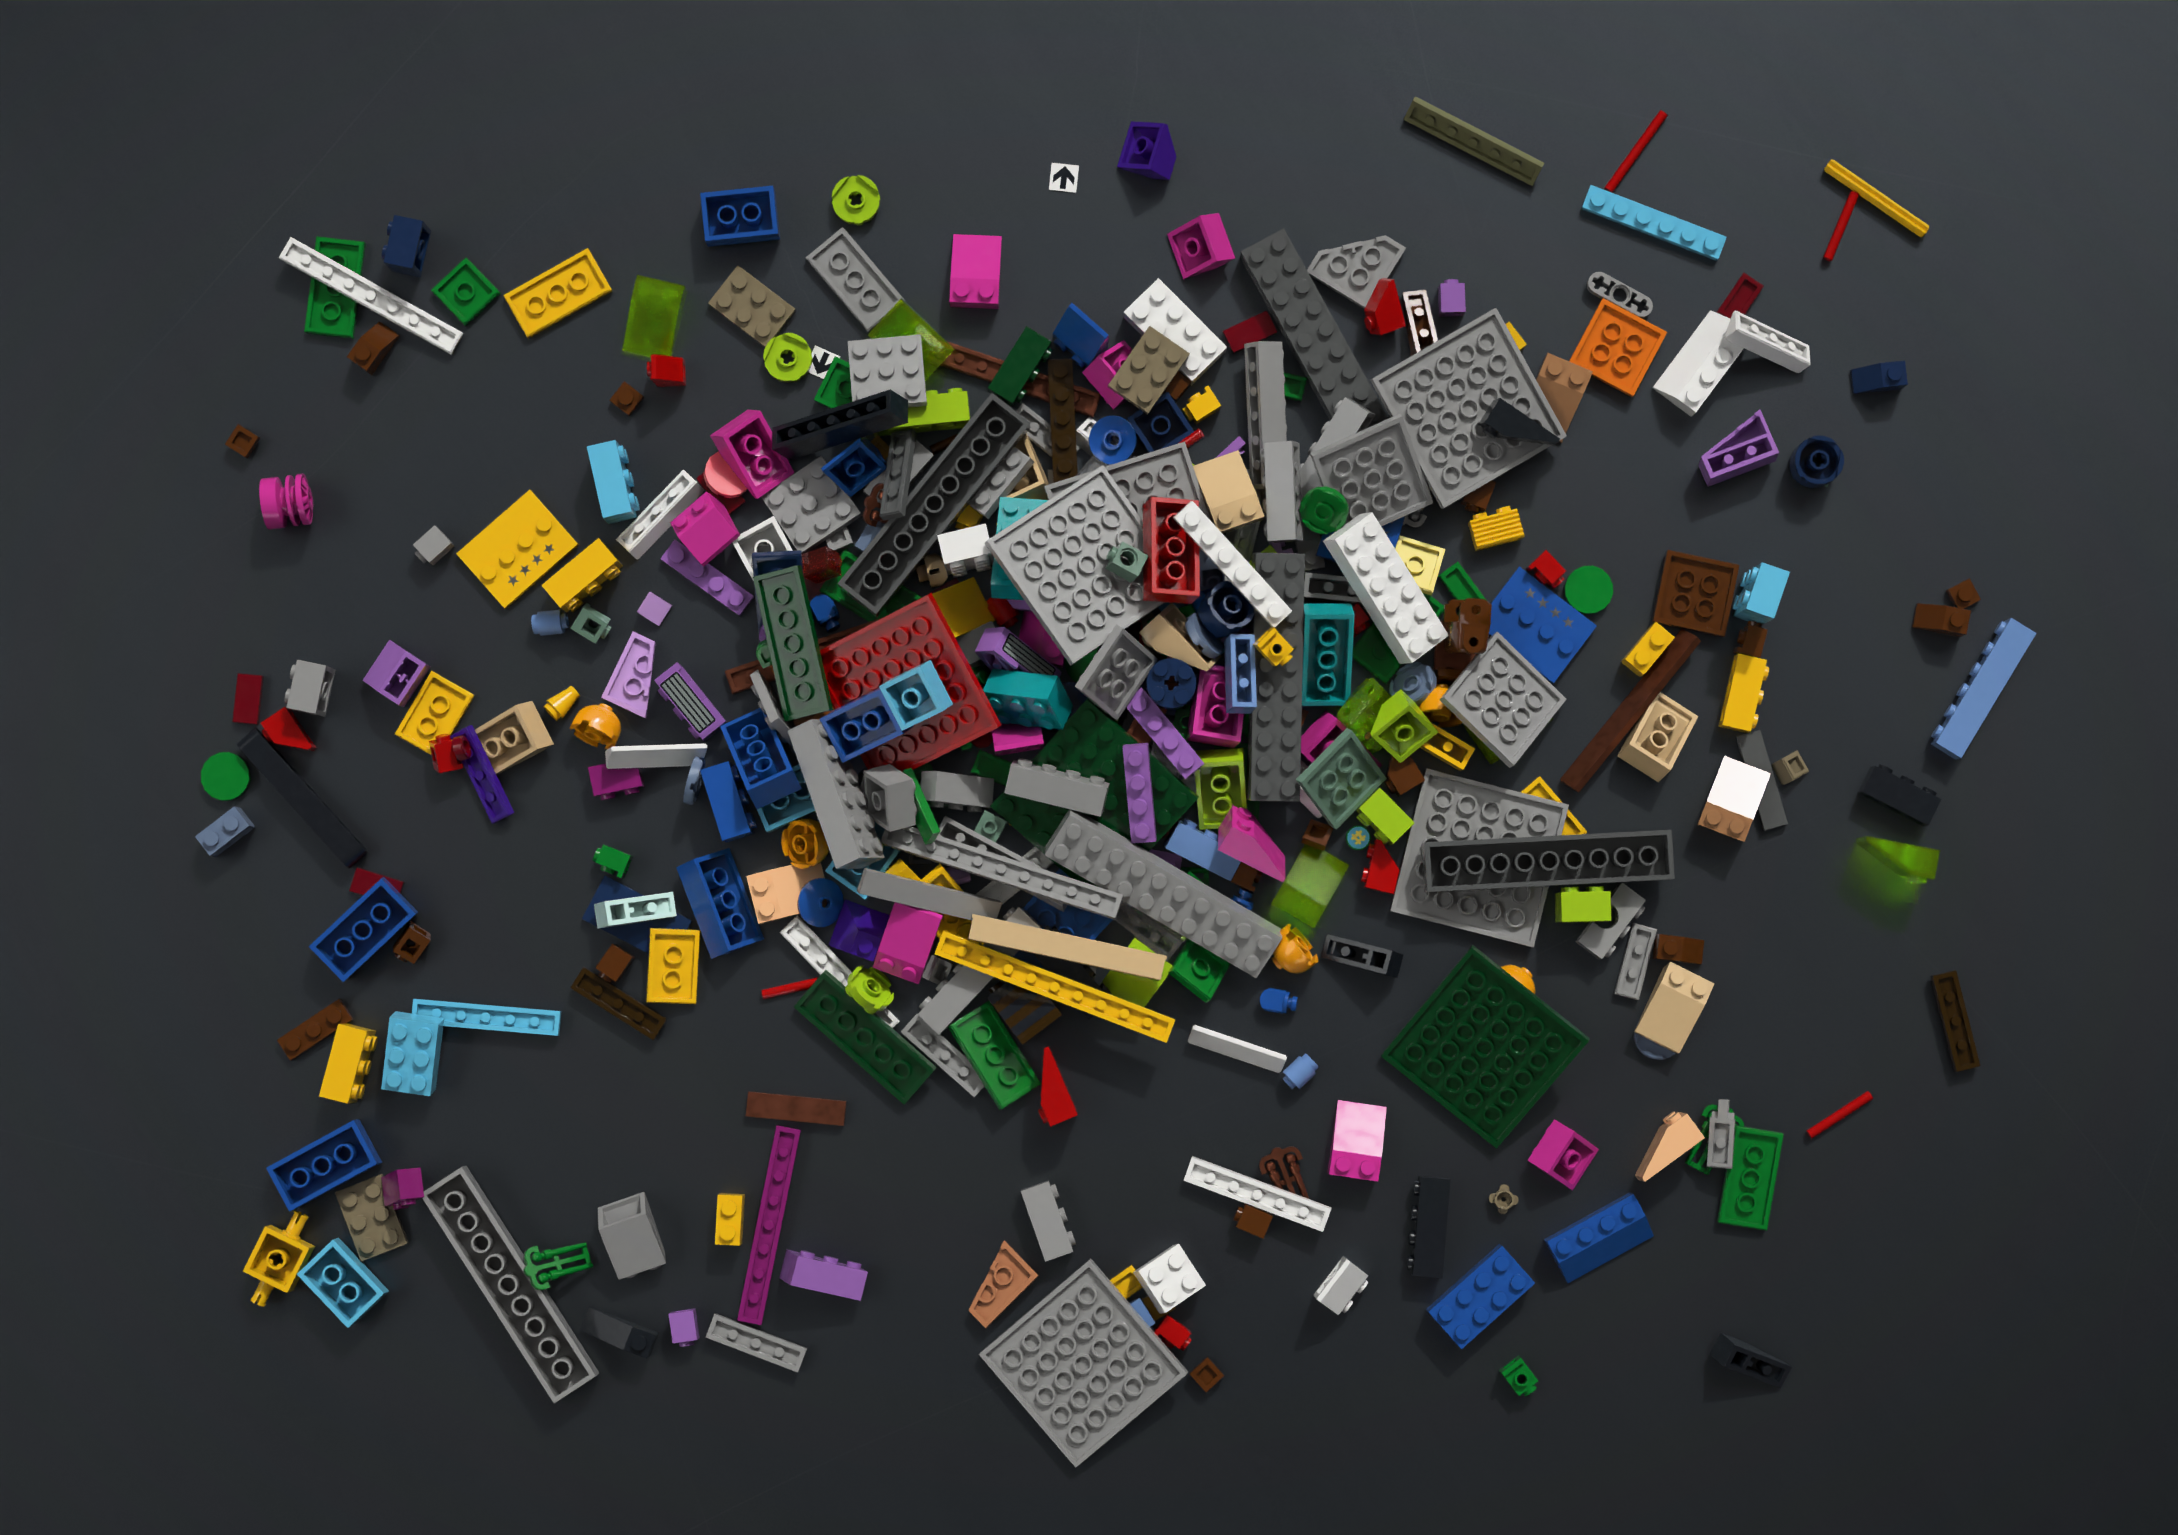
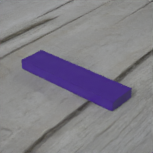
[450,725,515,824]

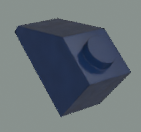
[1850,361,1908,394]

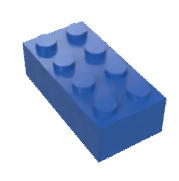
[720,708,802,809]
[309,877,418,982]
[266,1119,382,1212]
[1426,1244,1535,1349]

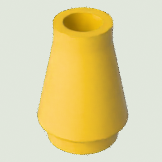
[543,685,580,721]

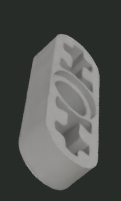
[1587,272,1653,319]

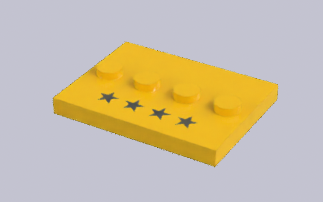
[456,490,579,609]

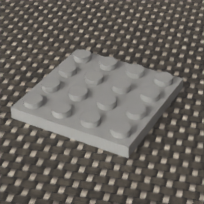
[1310,414,1433,526]
[1440,632,1566,768]

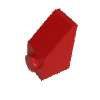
[1364,278,1406,335]
[261,706,317,751]

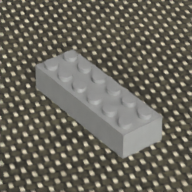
[788,719,885,869]

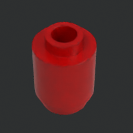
[986,597,1020,629]

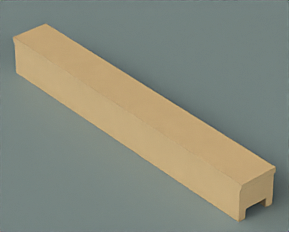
[968,914,1167,981]

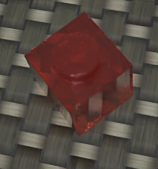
[802,546,842,583]

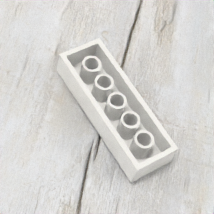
[1323,512,1449,664]

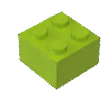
[1355,788,1414,846]
[1555,886,1611,923]

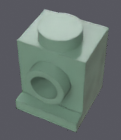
[570,602,611,644]

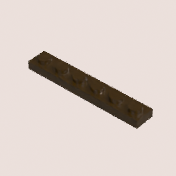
[1048,359,1078,483]

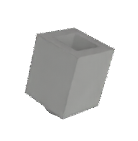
[413,525,455,565]

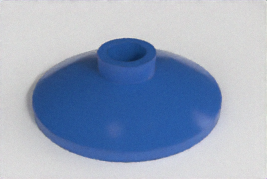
[1089,415,1137,465]
[798,878,844,927]

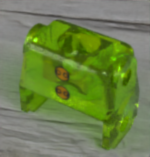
[1337,678,1391,753]

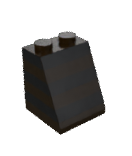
[987,982,1062,1045]

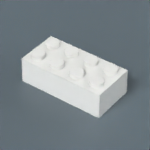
[1123,278,1227,386]
[937,523,994,578]

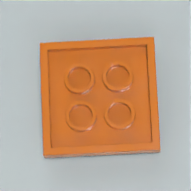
[1569,298,1667,397]

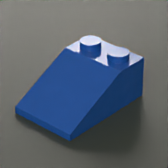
[1053,303,1109,368]

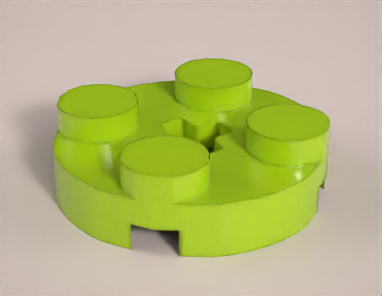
[832,175,880,225]
[763,333,813,383]
[845,965,894,1014]

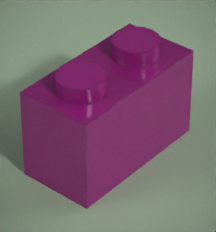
[588,763,645,801]
[381,1167,424,1210]

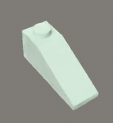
[594,892,677,928]

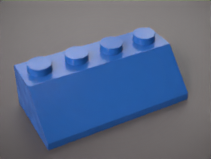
[676,848,764,959]
[1544,1192,1654,1283]

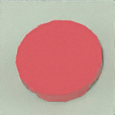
[704,451,747,498]

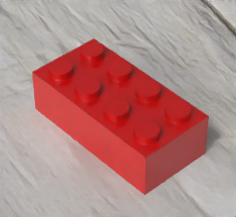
[1143,497,1200,604]

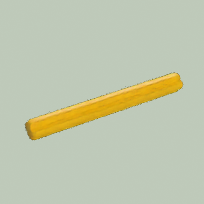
[1824,160,1929,237]

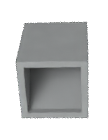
[598,1192,666,1280]

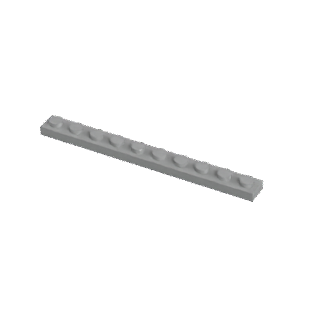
[881,827,1123,920]

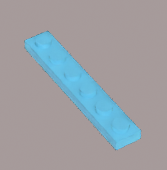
[1581,185,1727,261]
[412,999,562,1036]

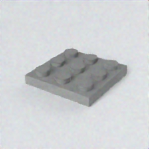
[847,334,927,407]
[761,456,862,556]
[1075,624,1158,720]

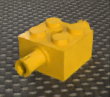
[243,1210,315,1307]

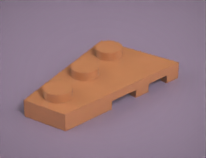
[968,1240,1039,1328]

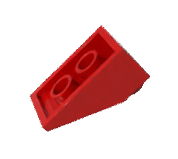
[1038,1046,1078,1127]

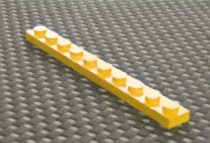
[935,931,1175,1043]

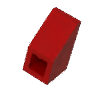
[647,354,686,387]
[1361,839,1400,894]

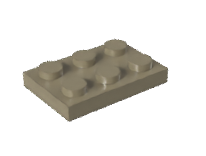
[708,265,796,347]
[1108,326,1190,415]
[335,1174,409,1262]

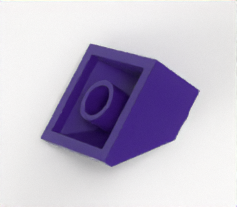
[1117,121,1177,180]
[828,900,890,962]

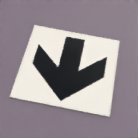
[1049,163,1079,193]
[809,345,841,379]

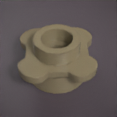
[1489,1184,1518,1214]

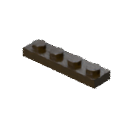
[570,967,667,1040]
[1930,970,1980,1072]

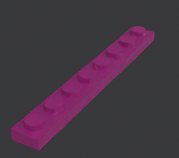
[737,1125,801,1325]

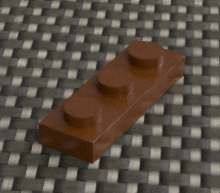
[277,999,354,1060]

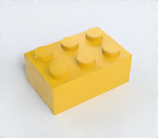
[542,538,623,613]
[319,1023,378,1104]

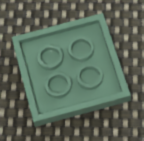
[1296,728,1387,830]

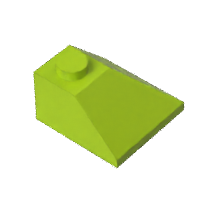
[1370,689,1438,763]

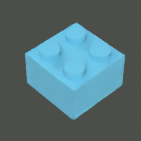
[879,660,953,731]

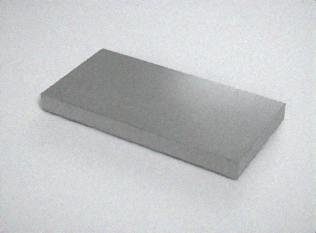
[806,227,905,333]

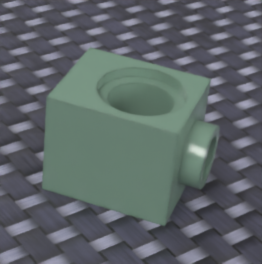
[1105,541,1148,583]
[974,810,1007,843]

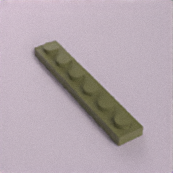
[1403,96,1544,186]

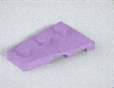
[601,632,656,719]

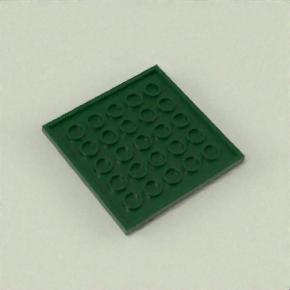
[990,698,1199,887]
[1381,945,1590,1149]

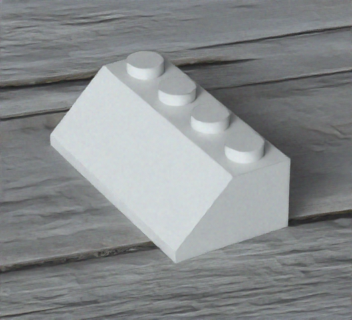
[1653,310,1744,417]

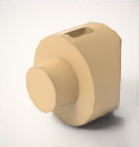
[917,553,948,588]

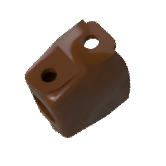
[1443,598,1492,654]

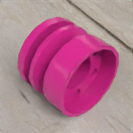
[259,473,313,530]

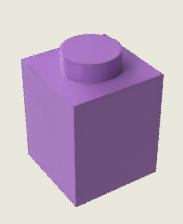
[1438,279,1466,317]
[669,1308,700,1347]

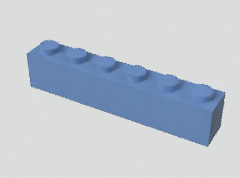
[1931,618,2036,760]

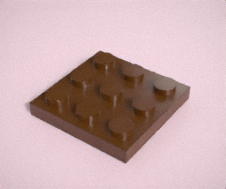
[1652,550,1739,637]

